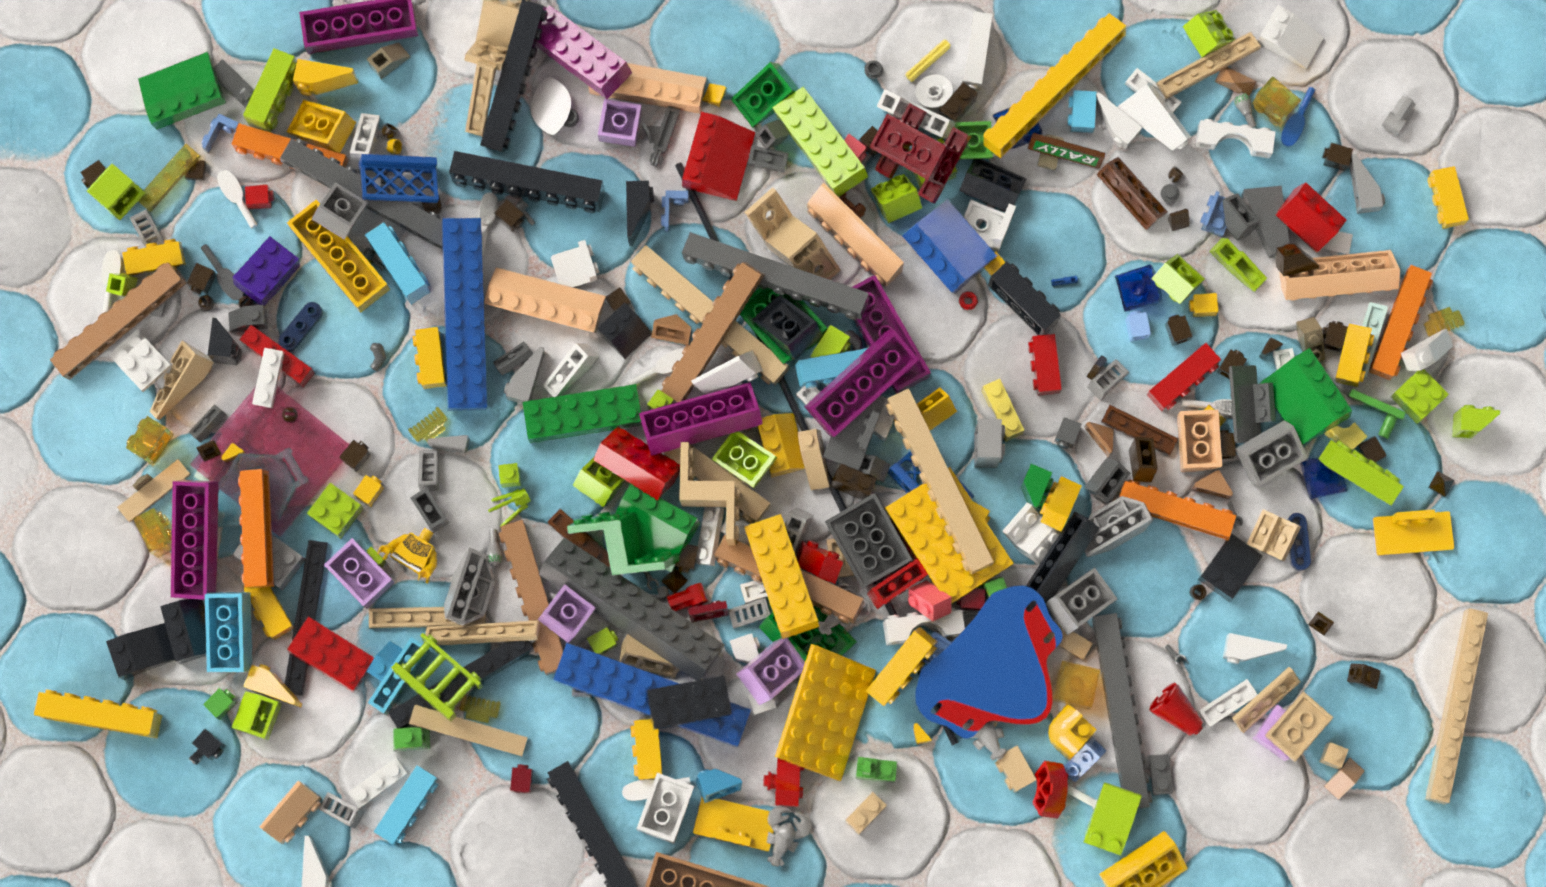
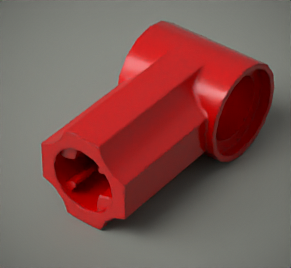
[667,583,708,612]

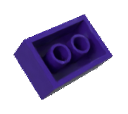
[232,236,300,306]

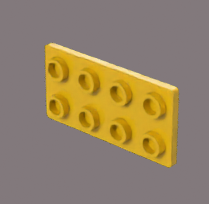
[1373,509,1454,556]
[693,797,774,852]

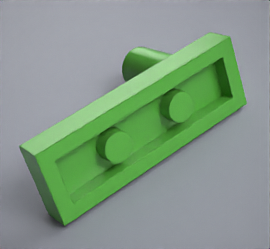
[1347,389,1406,439]

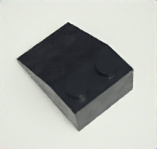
[626,180,654,246]
[752,295,822,360]
[1198,533,1263,602]
[106,623,175,680]

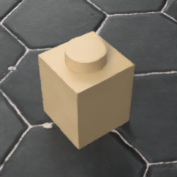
[1319,742,1349,769]

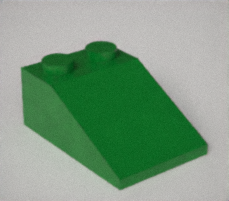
[731,62,799,128]

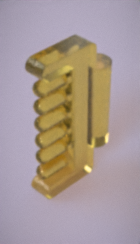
[1423,307,1465,337]
[408,407,448,442]
[459,695,501,723]

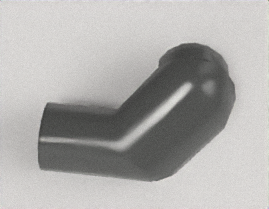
[843,330,862,351]
[370,343,386,372]

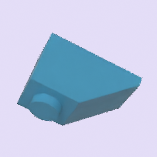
[366,641,403,681]
[696,769,742,803]

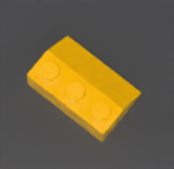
[757,413,805,478]

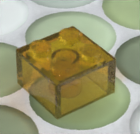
[1252,76,1301,127]
[126,416,174,466]
[133,508,172,558]
[1052,660,1100,710]

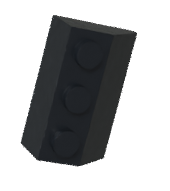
[959,159,1027,212]
[160,599,206,664]

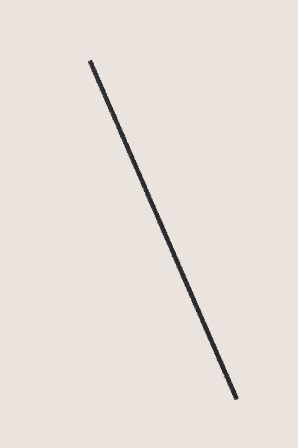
[675,162,959,746]

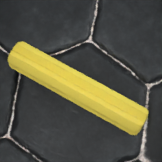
[906,39,951,82]

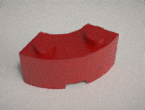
[796,540,843,583]
[775,758,804,807]
[1032,761,1068,819]

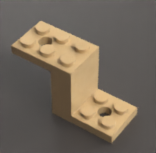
[464,0,531,71]
[744,187,841,280]
[680,442,740,545]

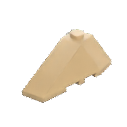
[150,340,214,420]

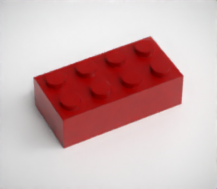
[593,427,680,500]
[287,617,374,693]

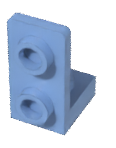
[202,114,239,153]
[661,190,689,232]
[1064,737,1107,782]

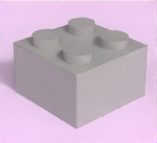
[312,182,368,240]

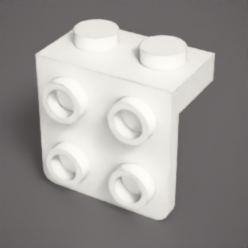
[551,240,599,288]

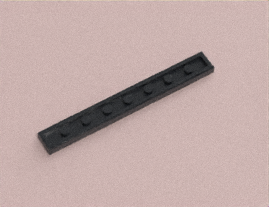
[285,540,328,696]

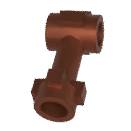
[839,192,866,219]

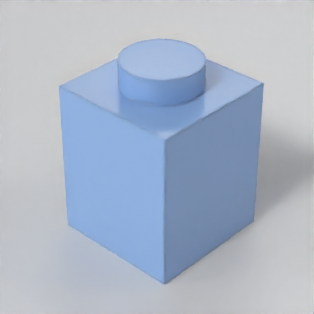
[1126,311,1151,341]

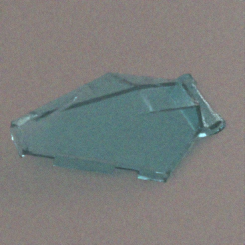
[218,447,309,527]

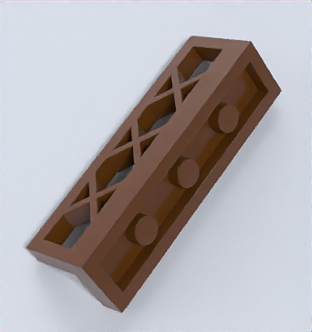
[1096,157,1168,230]

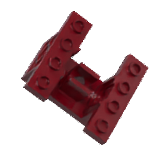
[870,103,971,204]

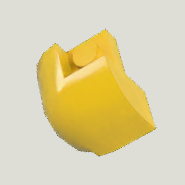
[1048,705,1097,760]

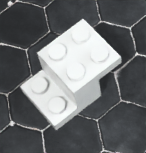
[109,330,172,392]
[1002,503,1061,566]

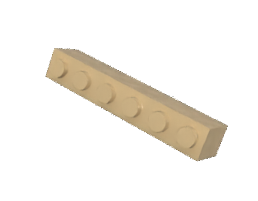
[664,445,770,523]

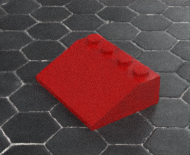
[682,111,756,201]

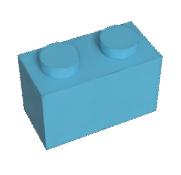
[1067,90,1096,133]

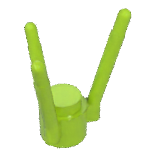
[488,488,531,526]

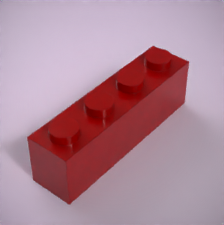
[239,325,315,388]
[1147,343,1221,412]

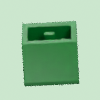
[1021,464,1054,510]

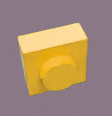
[984,251,1005,276]

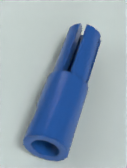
[1051,276,1078,286]

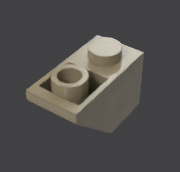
[367,42,410,79]
[1296,317,1326,361]

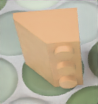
[1177,410,1222,472]
[259,781,322,844]

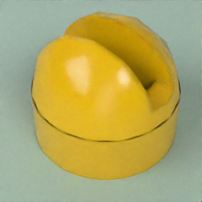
[386,139,402,154]

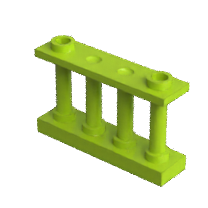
[391,633,483,722]

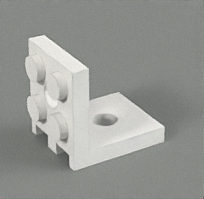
[964,200,1016,252]

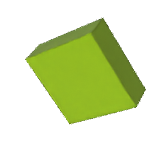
[366,546,387,567]

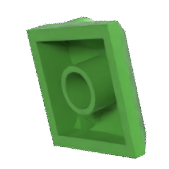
[954,121,993,160]

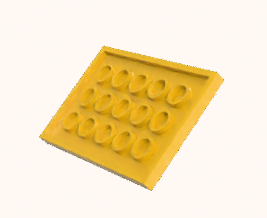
[885,467,1014,604]
[775,644,876,781]

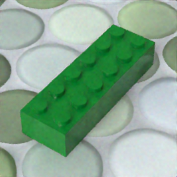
[522,384,642,443]

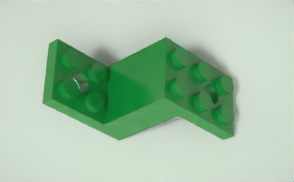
[567,510,680,575]

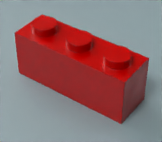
[1028,334,1062,396]
[867,558,928,610]

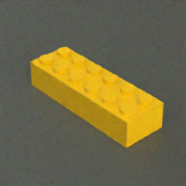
[287,199,390,313]
[744,514,820,639]
[34,689,162,739]

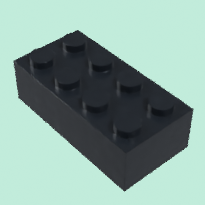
[988,261,1061,335]
[646,675,732,730]

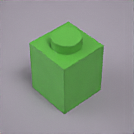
[203,688,236,720]

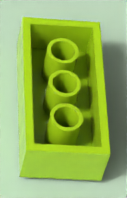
[243,48,297,133]
[1319,440,1404,506]

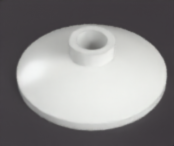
[915,74,953,108]

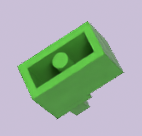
[855,757,897,783]

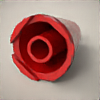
[1149,682,1203,736]

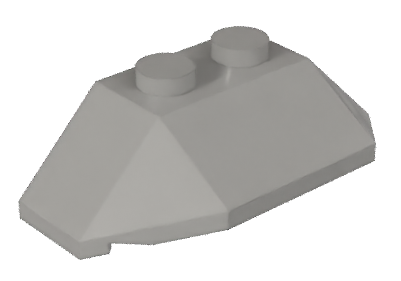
[1085,496,1153,557]
[444,547,495,626]

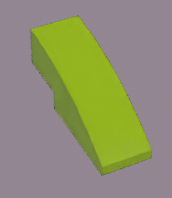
[1209,238,1267,292]

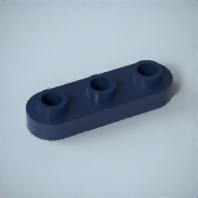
[278,302,323,352]
[1287,513,1311,571]

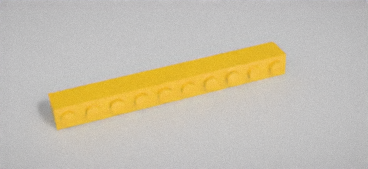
[983,13,1126,159]

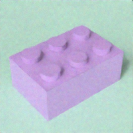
[324,538,395,609]
[736,638,805,705]

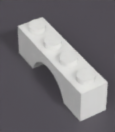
[877,90,956,139]
[1195,119,1275,158]
[883,608,965,646]
[730,633,779,716]

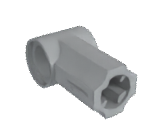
[1381,96,1416,135]

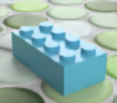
[365,223,430,305]
[205,592,252,672]

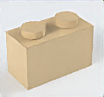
[995,745,1036,793]
[845,792,887,835]

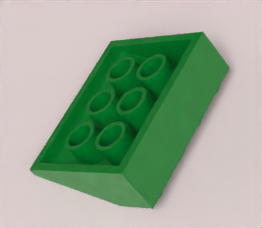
[138,52,226,130]
[740,288,827,365]
[1259,348,1352,446]
[615,484,701,573]
[759,606,857,662]

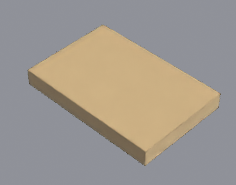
[1265,691,1334,762]

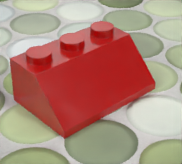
[1275,182,1347,253]

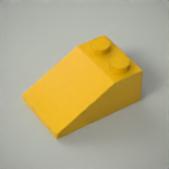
[293,59,358,96]
[286,100,356,153]

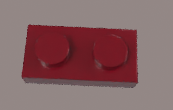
[688,600,729,623]

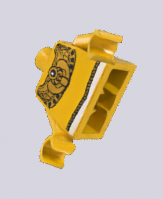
[377,527,437,584]

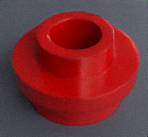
[959,291,978,310]
[763,771,776,791]

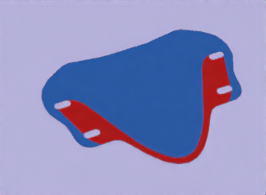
[915,586,1063,739]

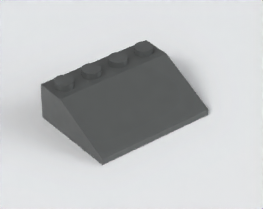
[825,493,914,589]

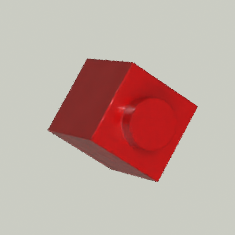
[245,185,274,210]

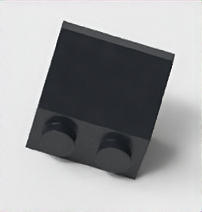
[597,302,652,359]
[207,318,242,365]

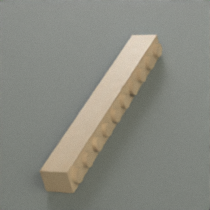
[631,245,790,386]
[886,389,993,575]
[1425,608,1488,804]

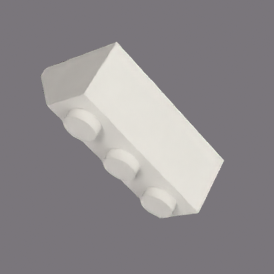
[692,350,763,395]

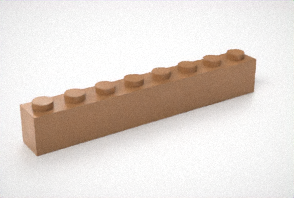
[50,262,187,380]
[661,262,765,402]
[499,519,563,675]
[714,535,864,624]

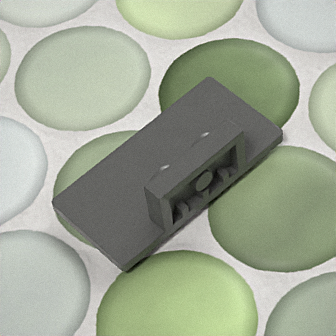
[1229,365,1276,443]
[823,397,885,470]

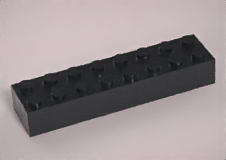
[449,151,605,213]

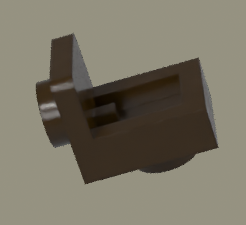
[1347,663,1381,689]

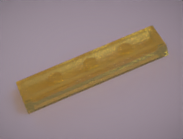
[138,143,201,212]

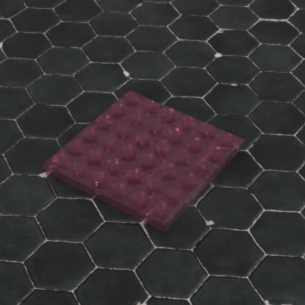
[190,386,349,537]

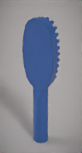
[1281,87,1316,147]

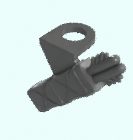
[641,107,680,167]

